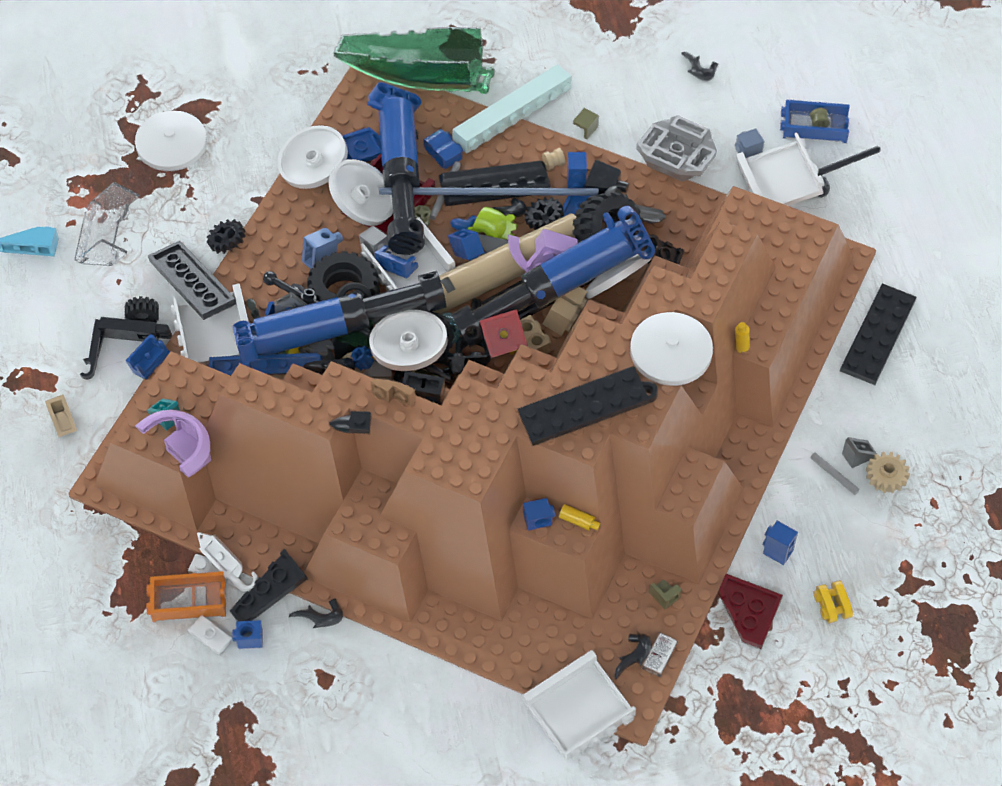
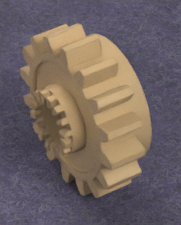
[866,452,910,493]

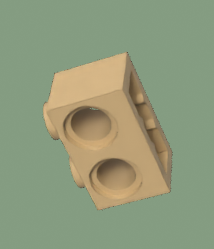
[520,315,551,354]

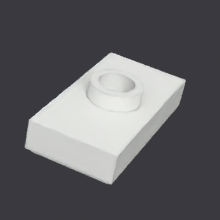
[188,615,233,655]

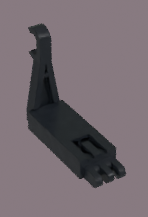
[80,317,172,380]

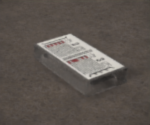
[642,633,678,678]

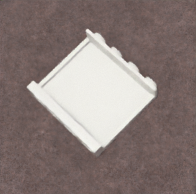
[736,133,824,206]
[360,218,456,292]
[171,283,248,365]
[523,650,636,762]

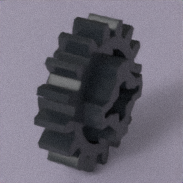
[524,197,564,230]
[206,219,246,254]

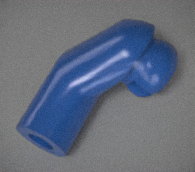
[450,215,477,230]

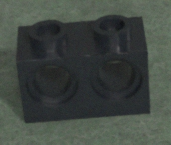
[402,371,445,405]

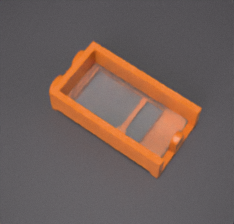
[146,571,226,622]

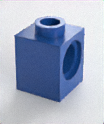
[523,498,555,531]
[232,620,263,649]

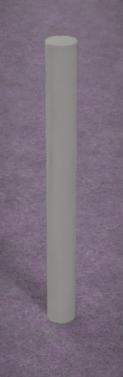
[430,161,461,220]

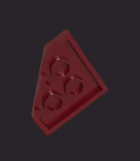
[718,574,783,649]

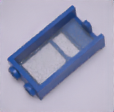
[780,100,850,143]

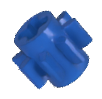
[351,346,375,371]

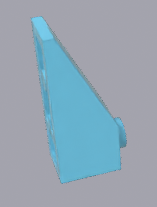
[0,226,59,256]

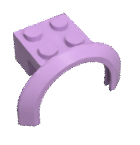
[508,229,578,272]
[135,410,212,478]

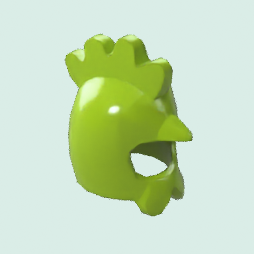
[467,207,517,240]

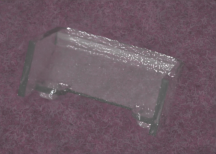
[74,182,139,266]

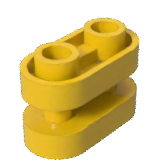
[813,580,853,623]

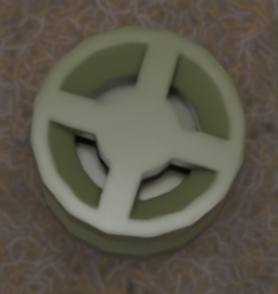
[810,108,830,128]
[415,205,431,227]

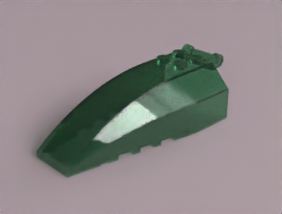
[334,27,495,94]

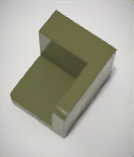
[573,108,599,139]
[649,580,682,610]

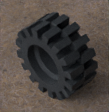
[125,296,159,323]

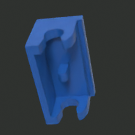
[375,245,419,279]
[125,334,170,380]

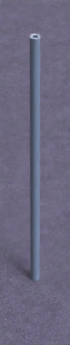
[379,187,598,196]

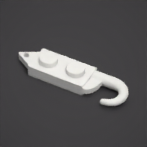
[197,532,258,592]

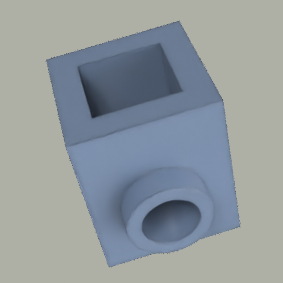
[735,128,764,158]

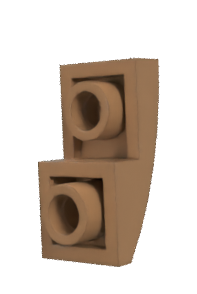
[371,379,415,406]

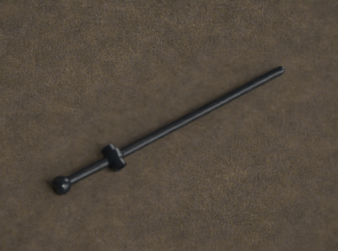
[263,271,453,382]

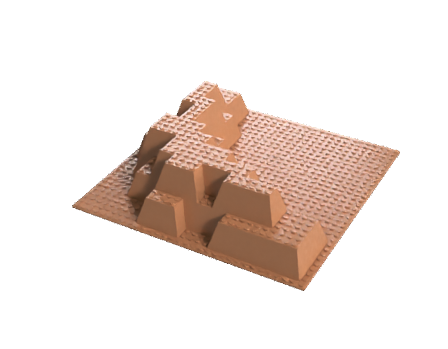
[68,59,876,746]

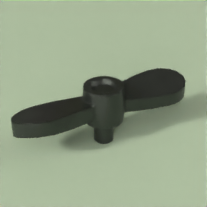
[247,299,260,319]

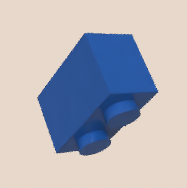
[567,152,587,188]
[447,228,484,261]
[762,520,798,566]

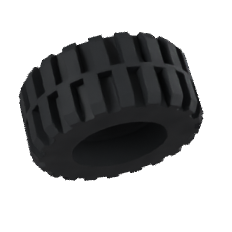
[572,193,644,243]
[307,251,380,302]

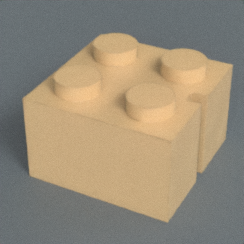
[542,287,587,336]

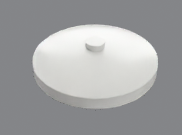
[135,111,207,171]
[277,126,348,189]
[329,159,393,226]
[586,254,652,299]
[369,310,448,371]
[630,312,713,386]

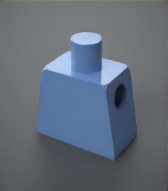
[302,228,343,269]

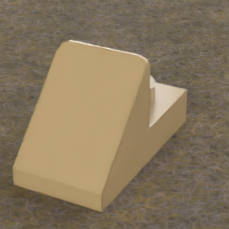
[45,394,77,437]

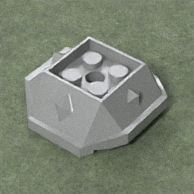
[636,115,717,182]

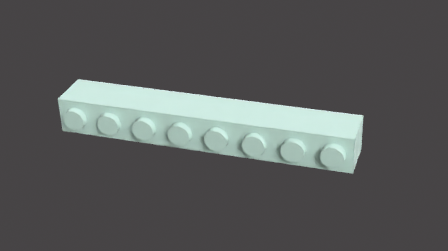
[452,64,572,154]

